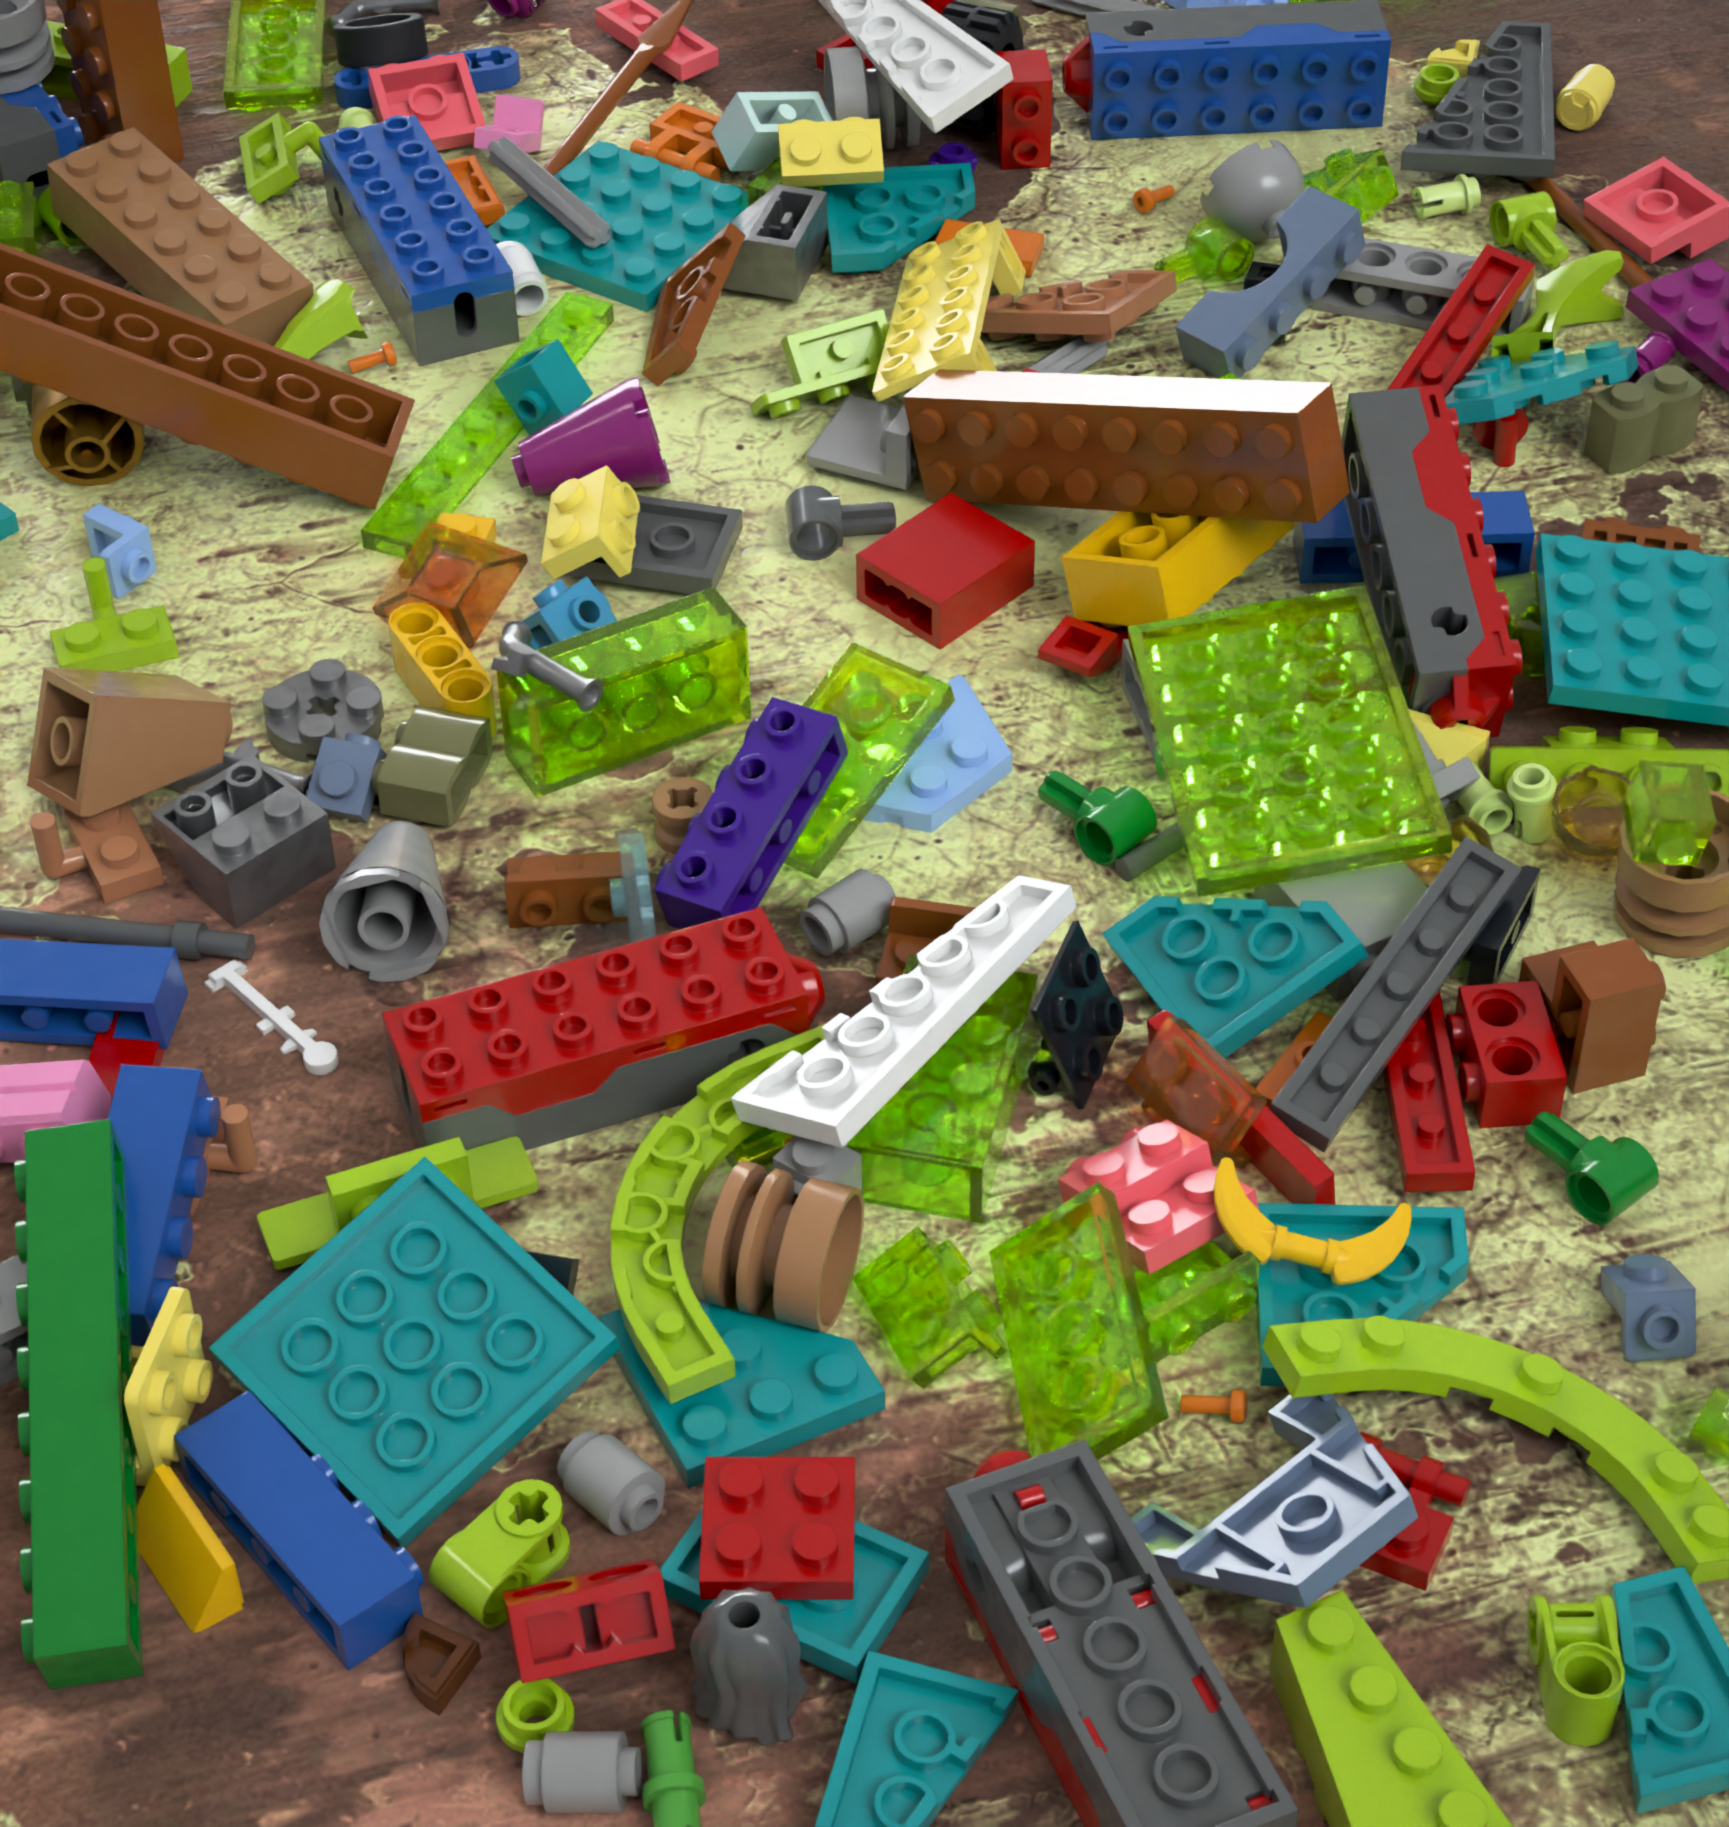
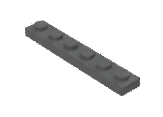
[1269,836,1522,1153]

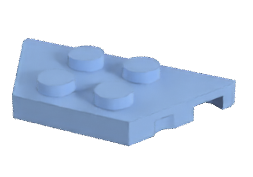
[815,674,1012,833]

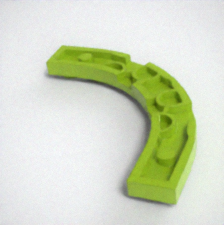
[610,1024,825,1404]
[1262,1316,1729,1583]

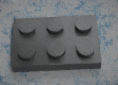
[564,495,743,597]

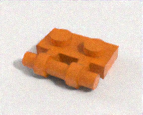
[630,102,729,182]

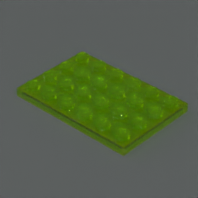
[1127,585,1452,897]

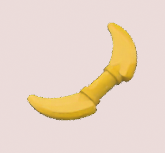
[1213,1157,1412,1285]

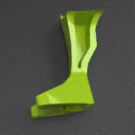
[1491,250,1624,363]
[274,279,368,359]

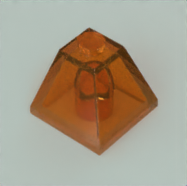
[372,521,528,649]

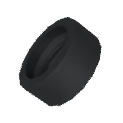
[333,13,428,67]

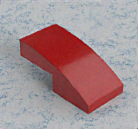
[1038,615,1145,678]

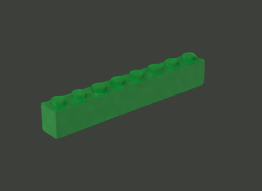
[14,1119,143,1690]

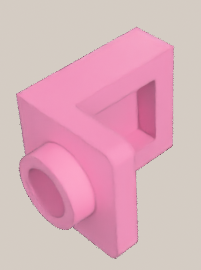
[473,94,545,154]

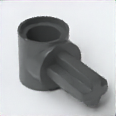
[785,485,896,561]

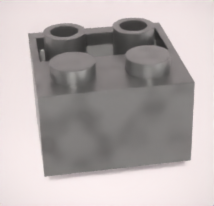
[722,184,828,301]
[151,754,336,929]

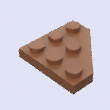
[981,270,1177,342]

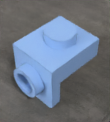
[83,503,157,599]

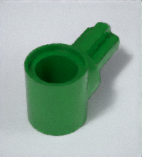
[1038,771,1157,866]
[1525,1111,1659,1225]

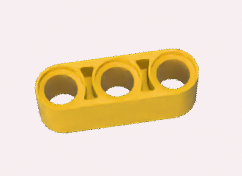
[388,602,497,738]

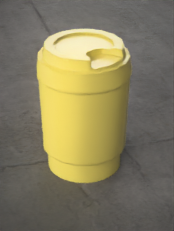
[1554,64,1615,131]

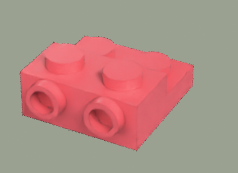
[368,53,486,151]
[1583,157,1729,264]
[1058,1119,1259,1275]

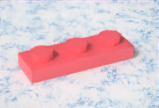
[595,0,719,82]

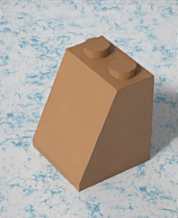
[27,667,233,817]

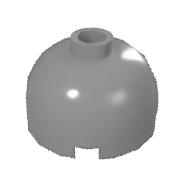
[1200,140,1305,243]

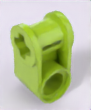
[429,1479,571,1628]
[1527,1594,1625,1747]

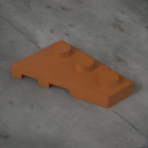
[642,222,746,387]

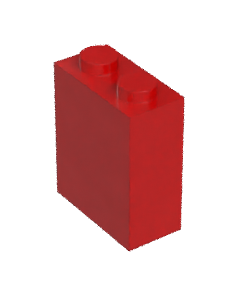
[856,493,1035,650]

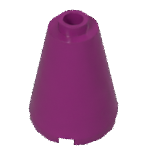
[511,376,671,495]

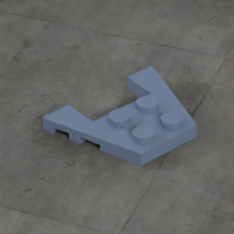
[1131,1394,1419,1608]

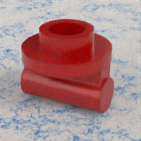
[1472,407,1529,467]

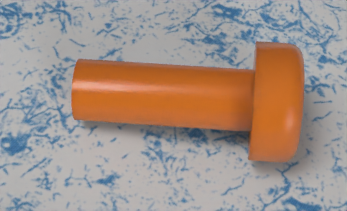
[1133,185,1175,213]
[347,341,397,373]
[1181,1389,1247,1424]

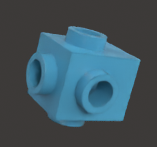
[520,576,620,666]

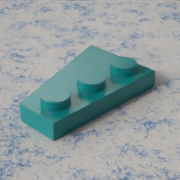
[1611,1566,1729,1814]
[815,1650,1019,1827]

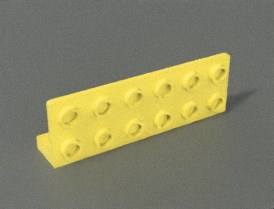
[872,219,1026,401]

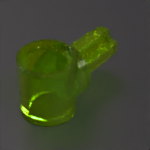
[1153,216,1254,284]

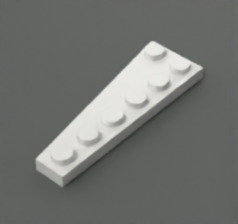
[818,0,1014,134]
[731,875,1077,1148]

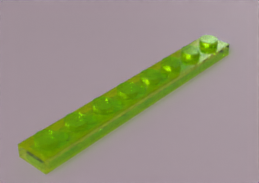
[361,292,614,561]

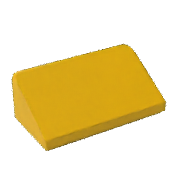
[137,1463,244,1633]

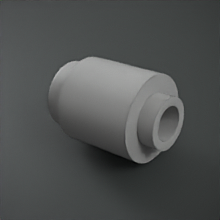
[800,869,896,956]
[557,1431,665,1536]
[522,1731,643,1813]

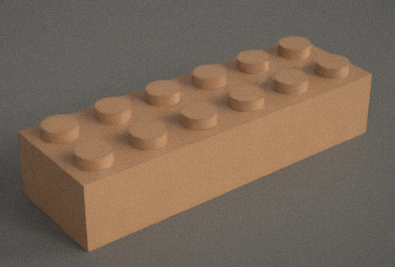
[47,127,314,346]

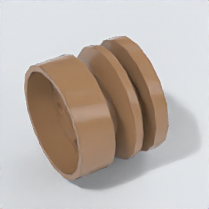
[1614,786,1729,958]
[702,1160,865,1333]

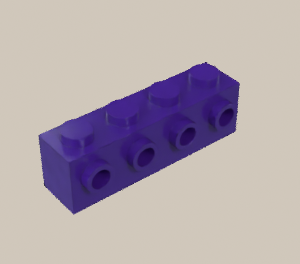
[654,697,849,929]

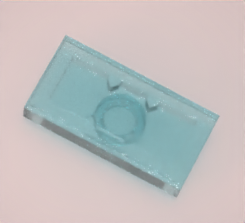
[609,828,657,944]

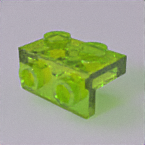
[1303,149,1398,223]
[852,1226,1008,1389]
[1093,1240,1260,1369]

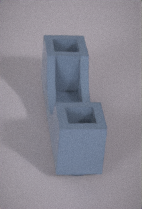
[1175,186,1365,380]

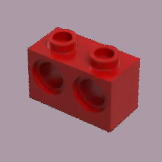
[995,49,1053,170]
[1445,981,1567,1129]
[502,1559,676,1684]

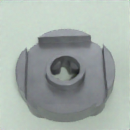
[262,659,384,763]

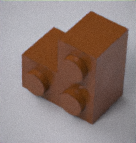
[1518,937,1666,1094]

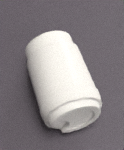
[496,241,549,316]

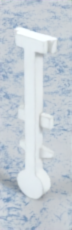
[204,959,338,1075]

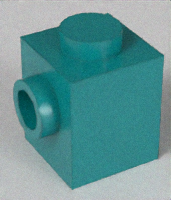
[494,339,593,436]

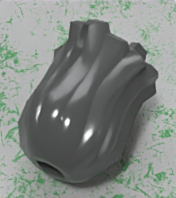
[689,1587,809,1746]

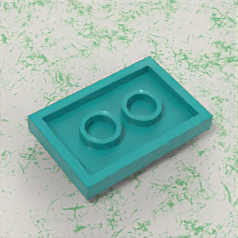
[660,1508,929,1684]

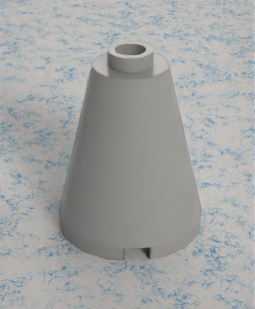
[319,821,450,982]

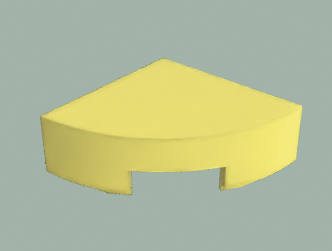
[1427,40,1480,78]

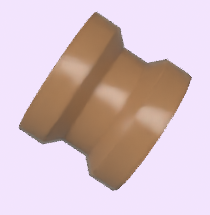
[652,777,713,854]

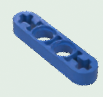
[334,46,520,109]

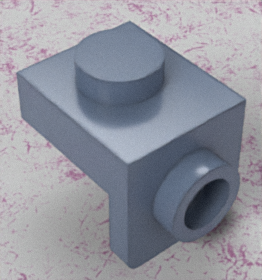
[306,733,387,823]
[1601,1254,1696,1362]

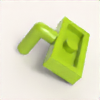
[239,112,325,204]
[49,557,179,672]

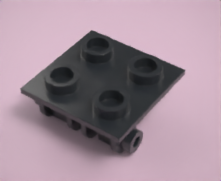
[1028,921,1124,1109]

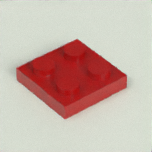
[699,1457,856,1600]

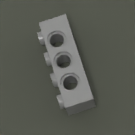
[1311,238,1536,341]

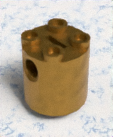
[31,385,144,486]

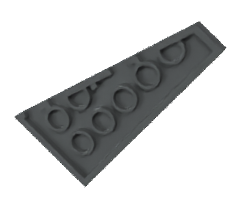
[1400,21,1555,181]

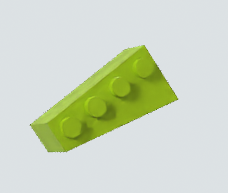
[1270,1590,1513,1827]

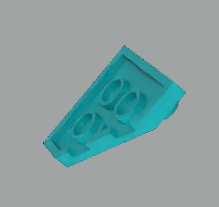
[821,163,975,274]
[1445,341,1638,424]
[1102,896,1369,1061]
[1254,1203,1469,1386]
[599,1300,885,1489]

